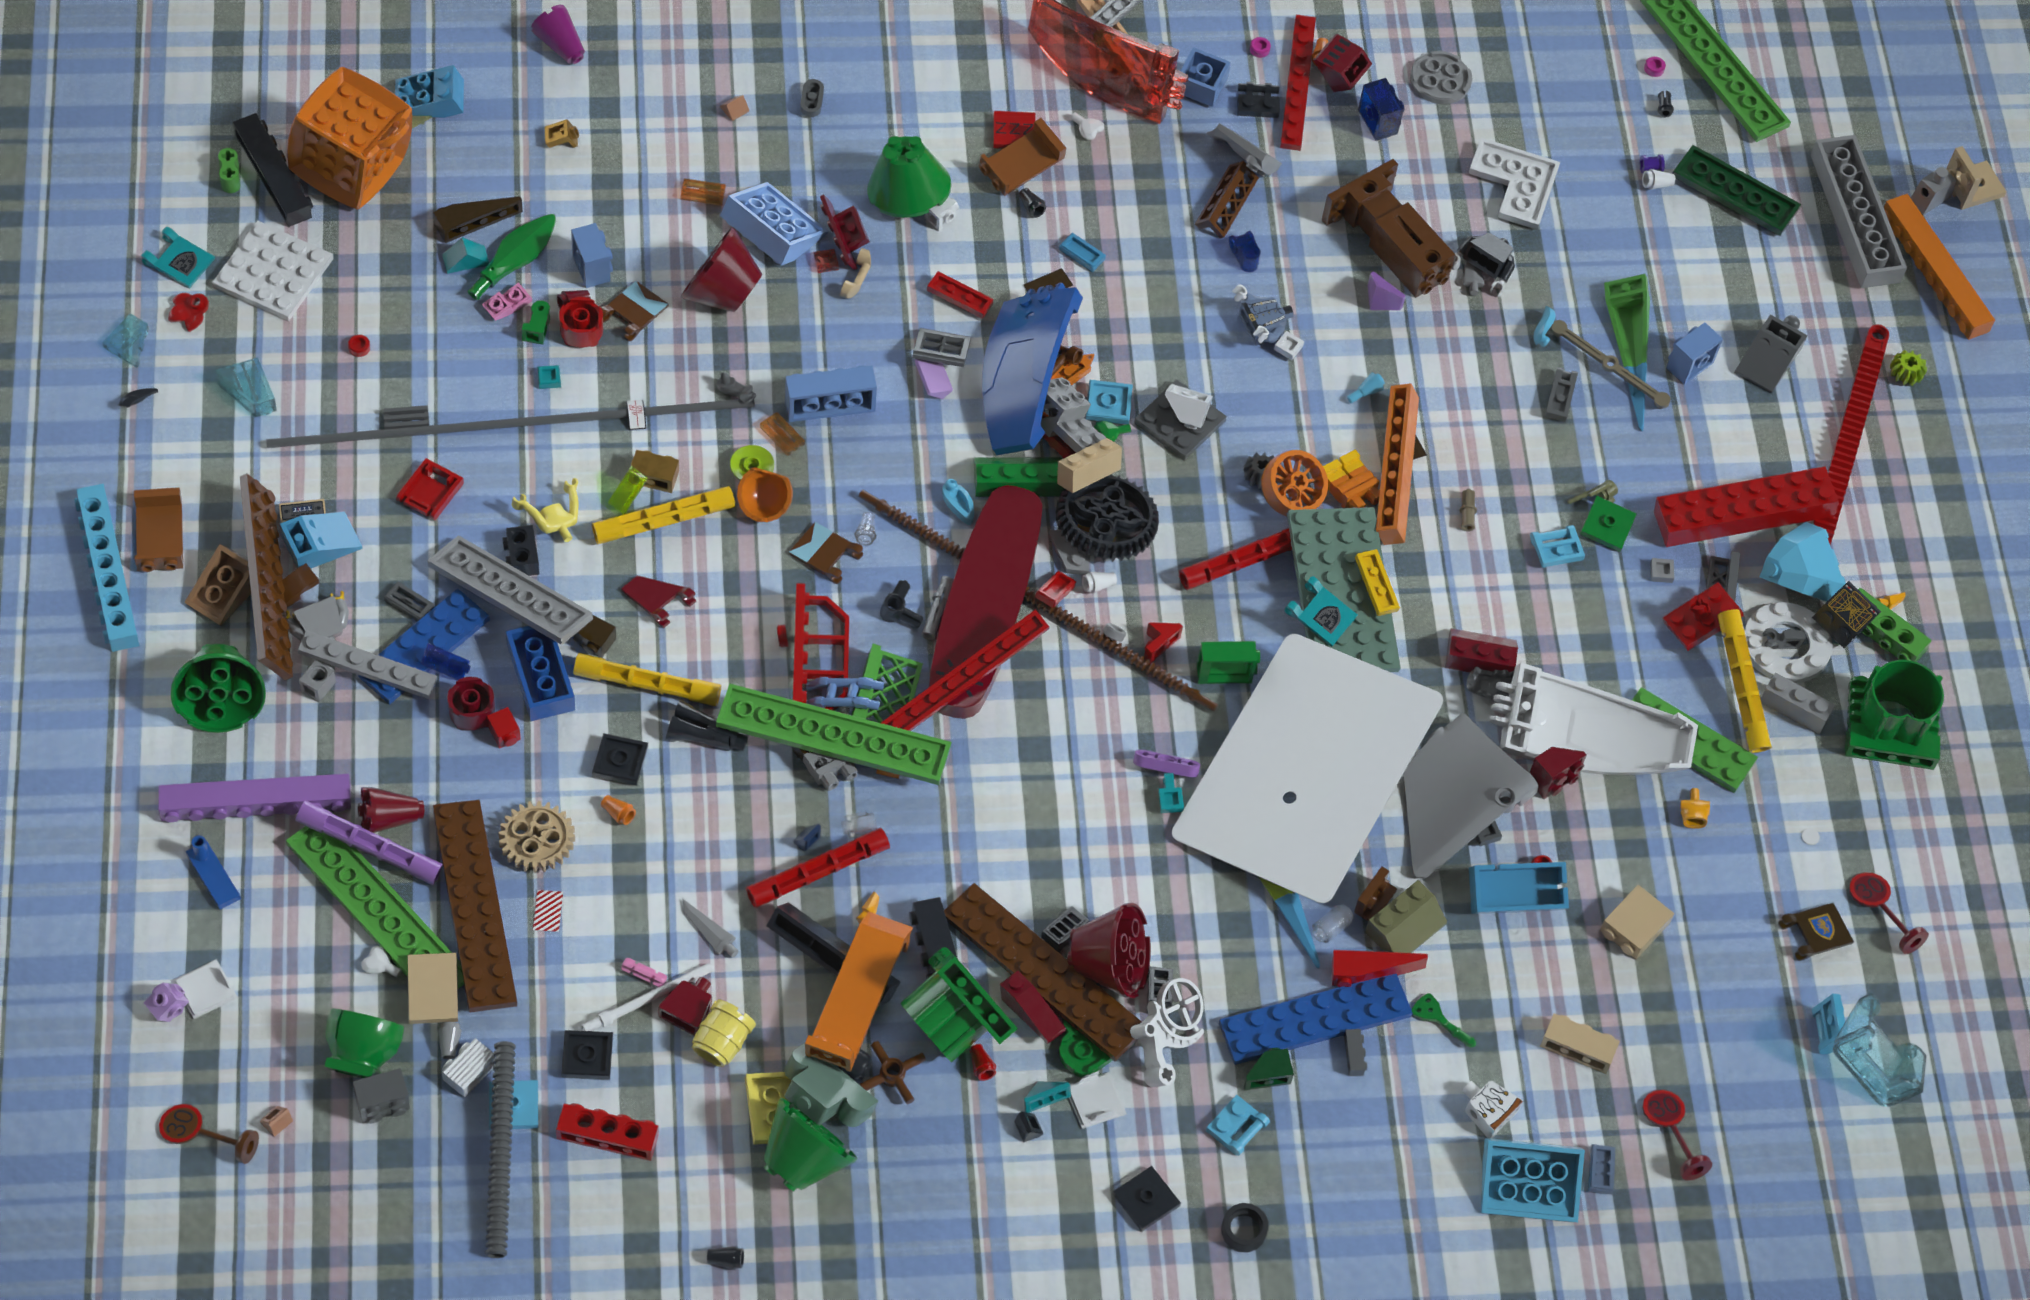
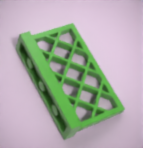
[851,644,923,723]

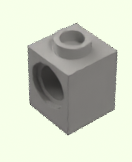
[299,660,336,702]

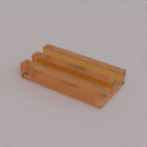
[680,178,726,206]
[760,412,805,456]

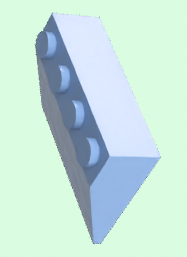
[720,182,829,266]

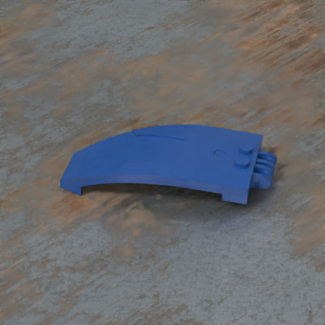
[982,283,1083,456]

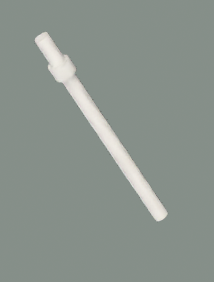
[582,963,713,1031]

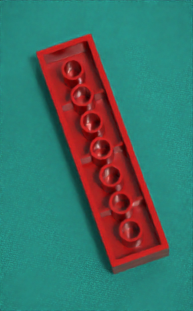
[1654,466,1839,547]

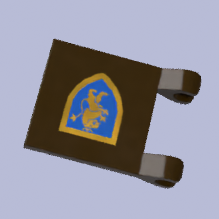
[1778,902,1854,961]

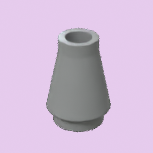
[438,1022,462,1059]

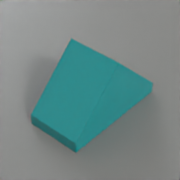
[442,237,489,274]

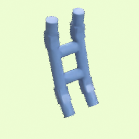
[806,677,885,710]

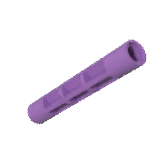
[295,800,443,885]

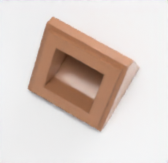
[720,95,749,121]
[260,1106,293,1137]

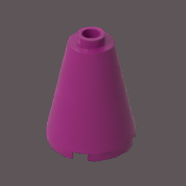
[531,4,585,64]

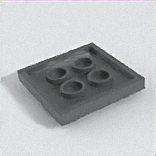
[1134,379,1227,461]

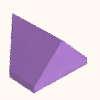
[1367,271,1406,310]

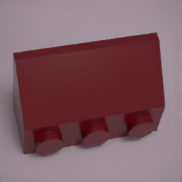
[1445,628,1518,673]

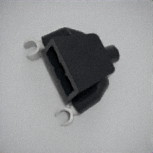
[1453,233,1515,297]

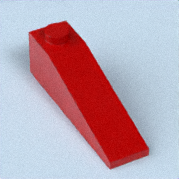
[1332,950,1428,987]

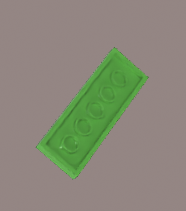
[1632,687,1758,793]

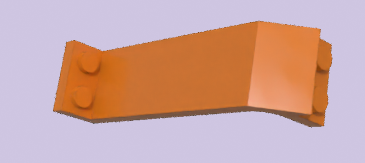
[805,912,913,1072]

